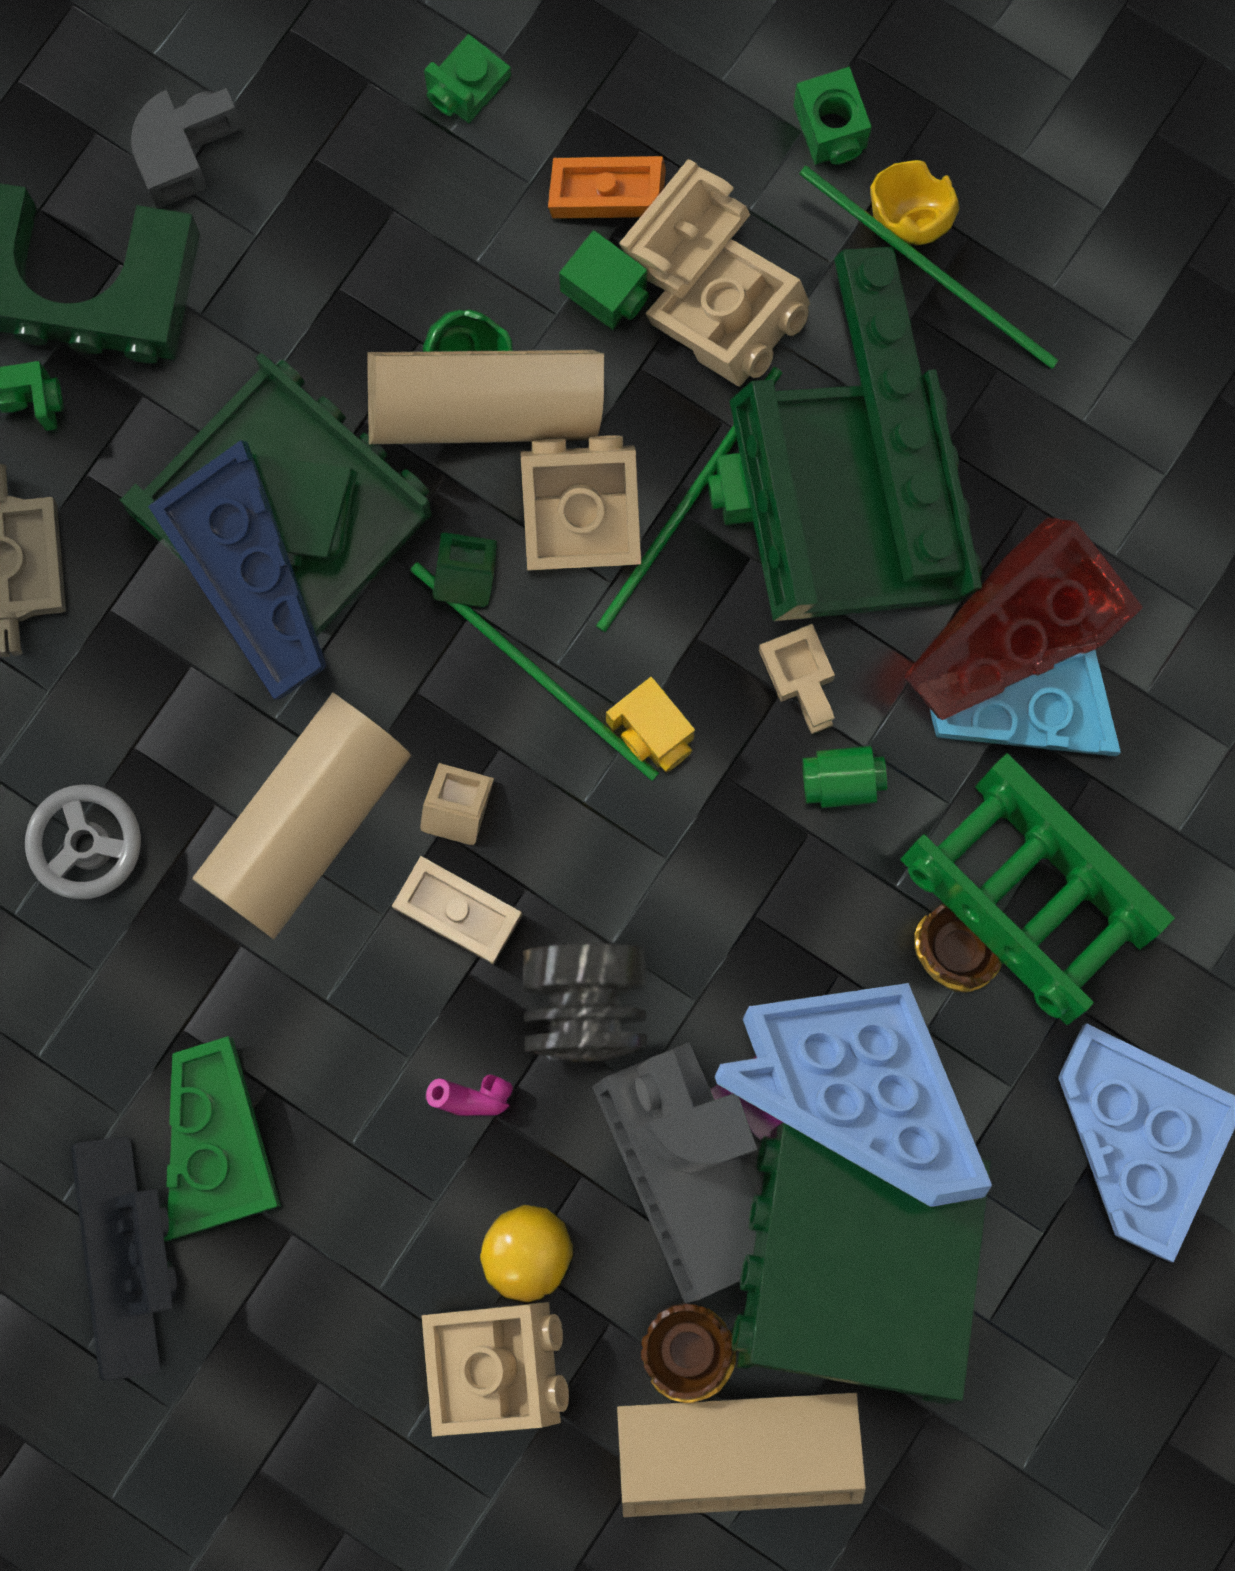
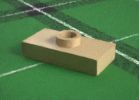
[392,856,522,965]

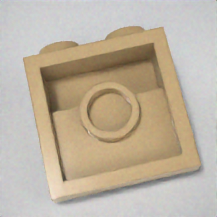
[646,239,810,387]
[521,435,641,570]
[421,1302,569,1437]

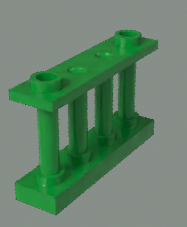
[900,753,1175,1025]

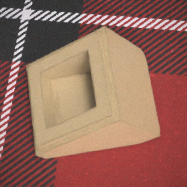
[420,763,494,845]

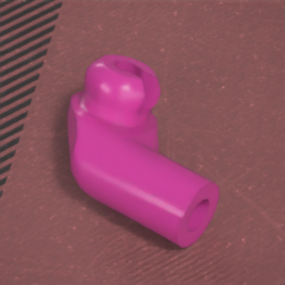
[426,1074,513,1116]

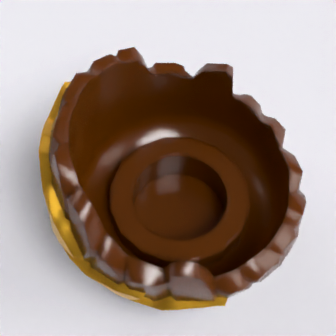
[914,903,1003,993]
[641,1303,737,1403]

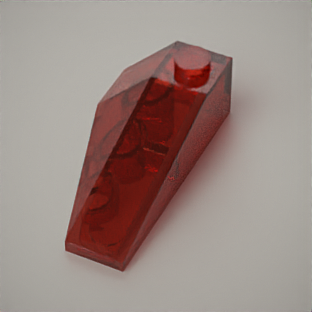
[904,517,1143,720]

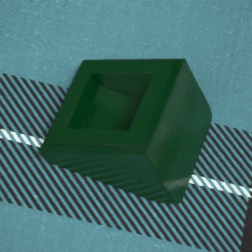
[433,532,497,607]

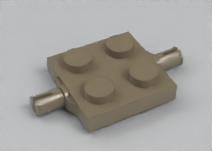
[0,463,66,657]

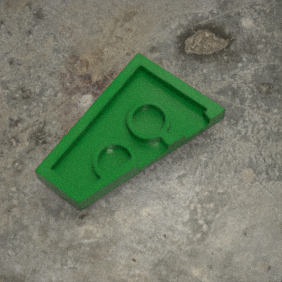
[164,1036,281,1242]

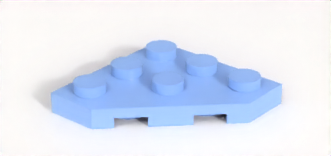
[1058,1023,1235,1262]

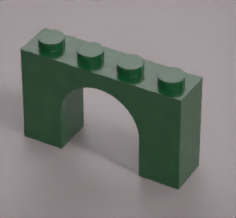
[0,183,200,363]

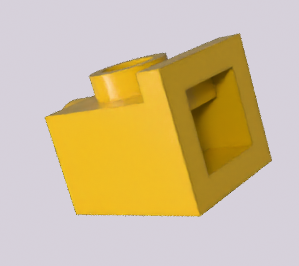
[606,677,695,772]

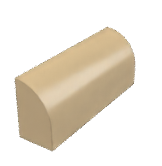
[367,350,604,444]
[192,693,411,939]
[617,1393,866,1517]

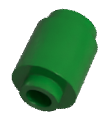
[802,746,887,808]

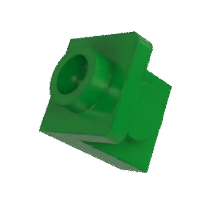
[424,34,511,124]
[0,361,64,431]

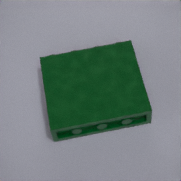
[120,353,432,637]
[729,370,982,621]
[732,1122,991,1405]

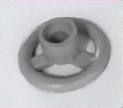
[25,784,141,899]

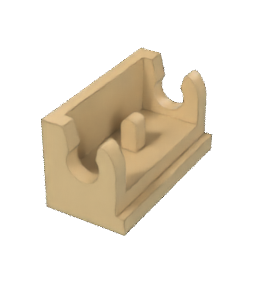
[619,159,750,299]

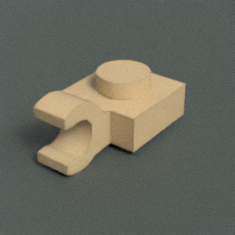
[759,624,835,734]

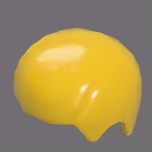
[870,160,959,246]
[480,1205,573,1302]

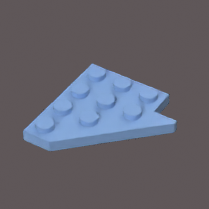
[715,983,992,1207]

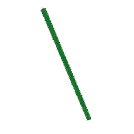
[799,165,1058,369]
[596,367,783,632]
[410,562,659,781]

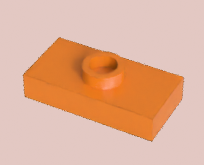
[548,156,666,218]

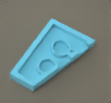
[923,642,1121,757]

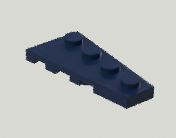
[148,440,327,700]

